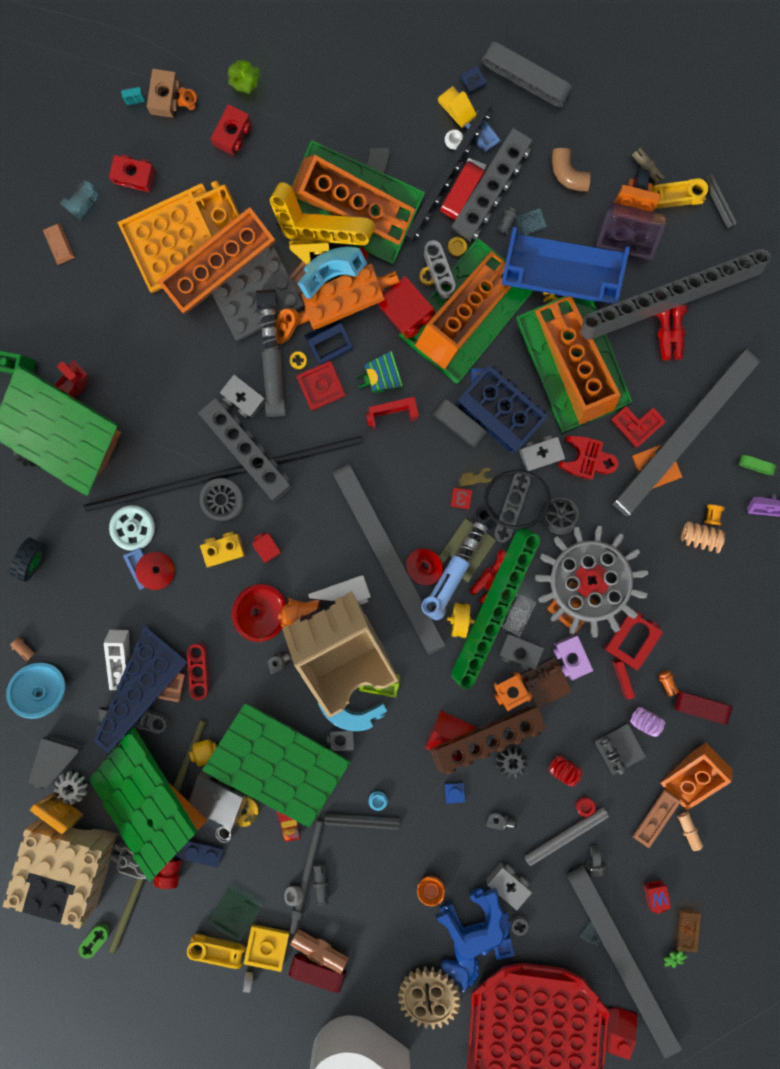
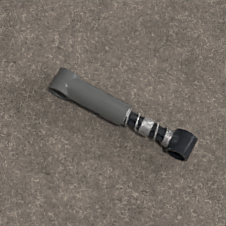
[256,289,286,417]

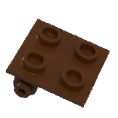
[521,657,572,708]

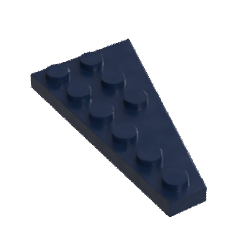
[94,626,188,754]

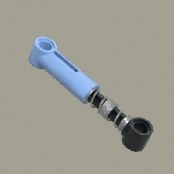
[421,505,499,620]

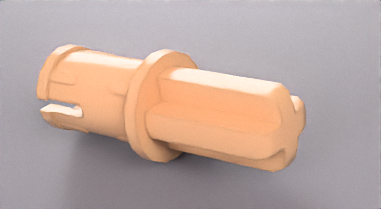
[677,812,703,851]

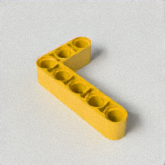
[270,182,375,245]

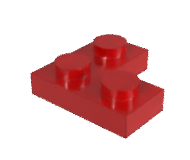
[611,406,666,448]

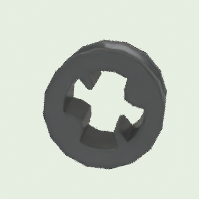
[510,915,529,936]

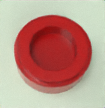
[576,796,596,817]

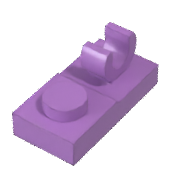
[747,494,780,517]

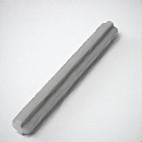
[525,808,609,866]

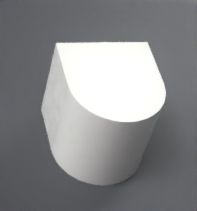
[310,1015,410,1069]

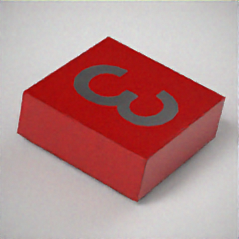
[450,487,472,509]

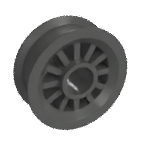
[199,478,244,521]

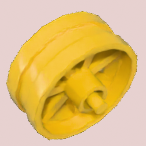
[447,602,474,638]

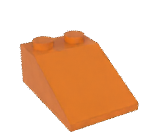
[660,743,733,810]

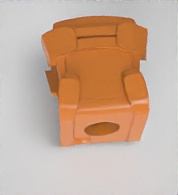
[493,671,533,712]

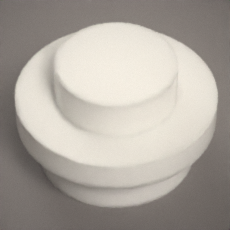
[445,130,464,150]

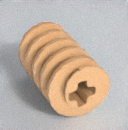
[681,521,725,553]

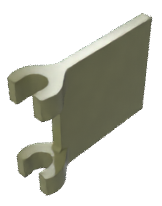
[439,518,496,583]

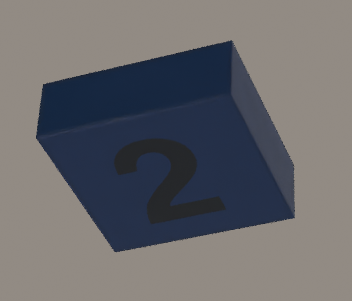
[460,66,487,94]

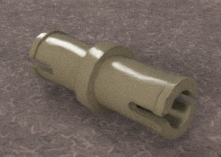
[632,147,665,185]

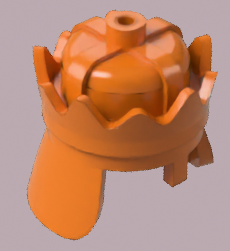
[278,598,321,627]

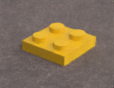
[244,924,289,972]

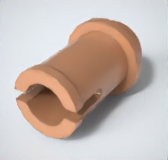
[10,637,35,662]

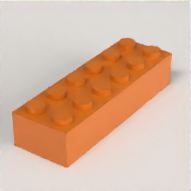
[157,207,276,314]

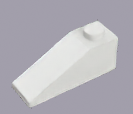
[308,575,371,605]
[104,630,130,690]

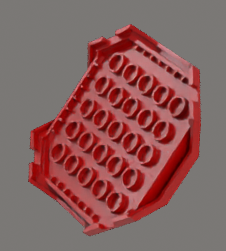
[466,963,610,1069]

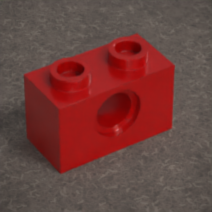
[211,104,252,156]
[109,154,156,193]

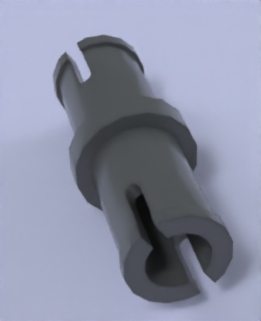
[313,863,329,906]

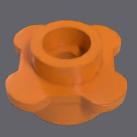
[177,87,197,110]

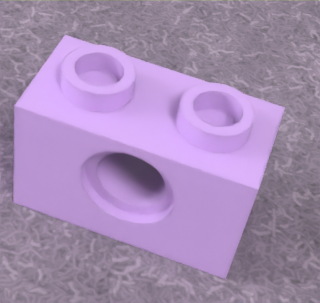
[553,634,593,680]

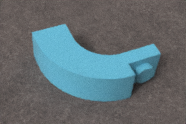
[298,247,367,299]
[318,701,387,731]

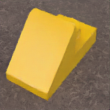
[438,86,477,128]
[289,240,329,264]

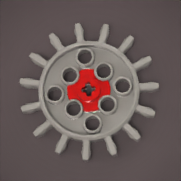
[535,526,648,638]

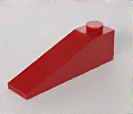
[606,1007,637,1060]

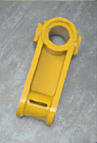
[651,178,708,209]
[187,933,246,969]

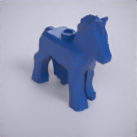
[435,887,511,993]

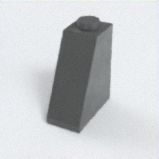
[28,735,84,789]

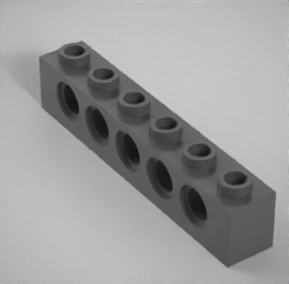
[451,128,533,243]
[198,398,292,503]

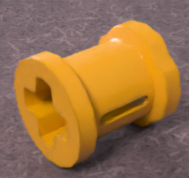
[704,504,725,526]

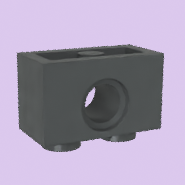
[498,632,544,671]

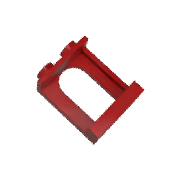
[366,397,419,430]
[602,609,663,671]

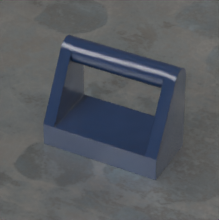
[304,320,354,365]

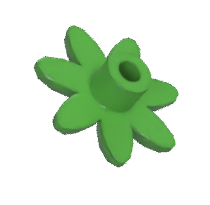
[664,951,688,968]

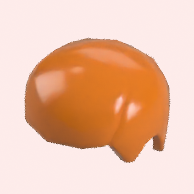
[417,876,446,906]

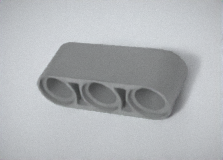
[424,240,456,299]

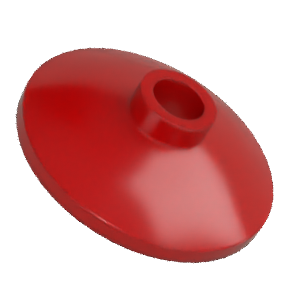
[406,548,443,586]
[135,552,175,590]

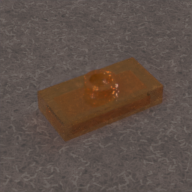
[676,910,701,953]

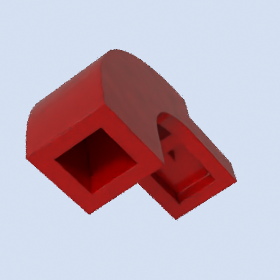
[54,360,89,399]

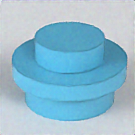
[369,791,388,811]

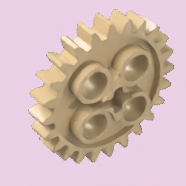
[398,966,461,1029]

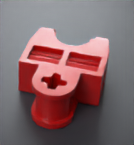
[557,436,619,480]

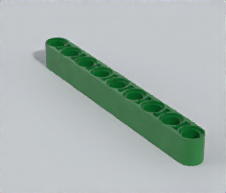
[451,528,540,689]

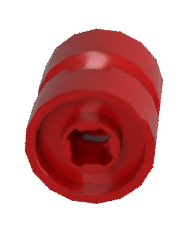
[153,857,182,889]

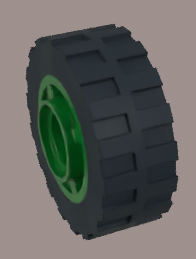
[9,537,45,582]

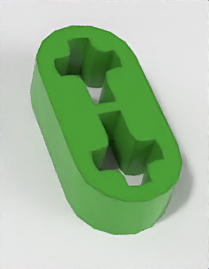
[738,455,777,475]
[79,923,110,959]

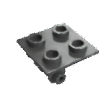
[594,723,646,775]

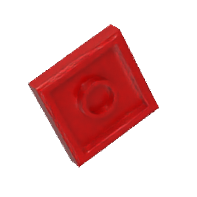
[296,360,346,411]

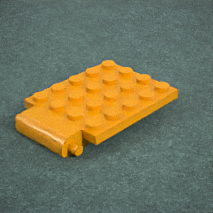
[118,181,240,293]

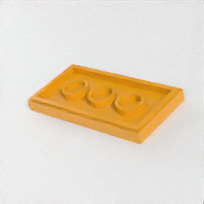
[29,793,84,834]

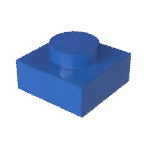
[444,781,465,804]

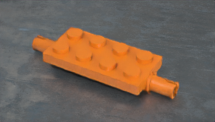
[290,264,400,330]

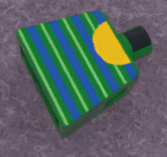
[356,351,403,393]

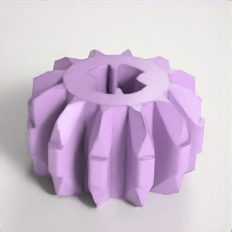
[630,707,665,737]

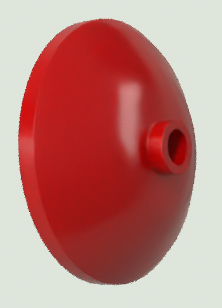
[232,584,286,642]

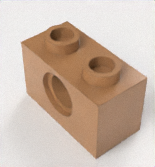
[147,69,181,118]

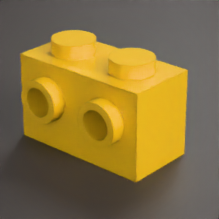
[200,532,246,567]

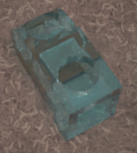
[60,181,98,220]

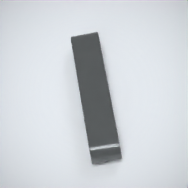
[481,42,572,107]

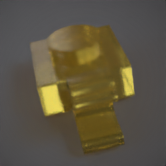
[458,468,492,487]

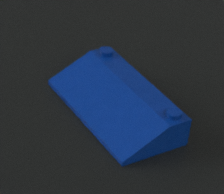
[501,227,630,305]

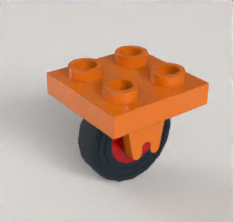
[611,168,661,219]

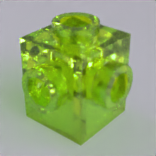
[227,59,260,94]

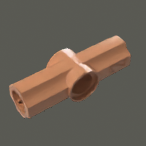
[290,929,349,974]

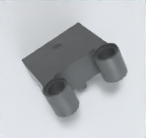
[189,771,248,843]

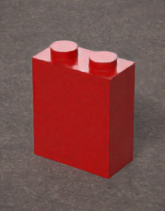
[377,276,436,340]

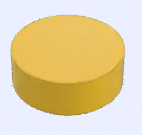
[448,237,467,258]

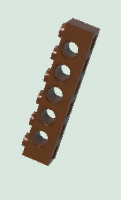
[430,706,546,774]

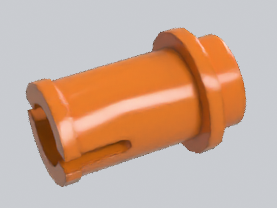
[659,670,679,696]

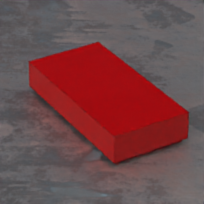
[612,659,635,700]

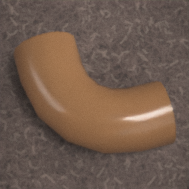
[552,148,591,192]

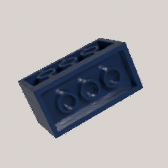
[455,365,548,455]

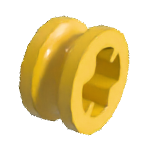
[419,267,434,286]
[290,352,307,370]

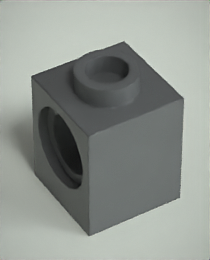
[327,728,354,751]

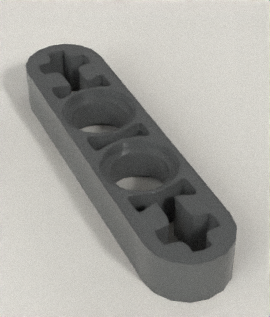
[494,473,531,543]

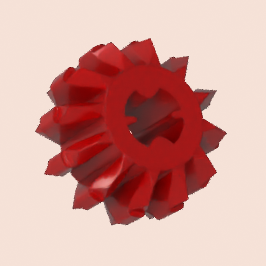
[549,756,583,786]

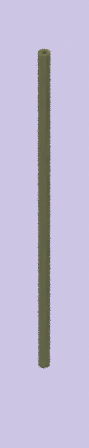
[108,719,207,953]

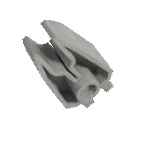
[110,842,147,879]

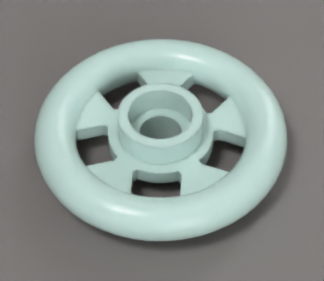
[109,505,155,551]

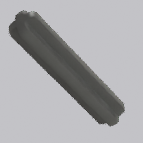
[703,173,738,228]

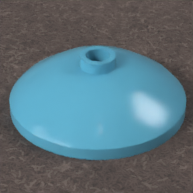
[6,663,66,719]

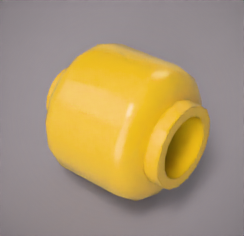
[189,739,217,767]

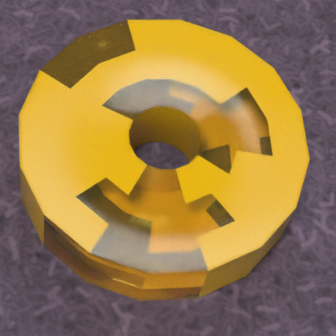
[238,796,259,827]

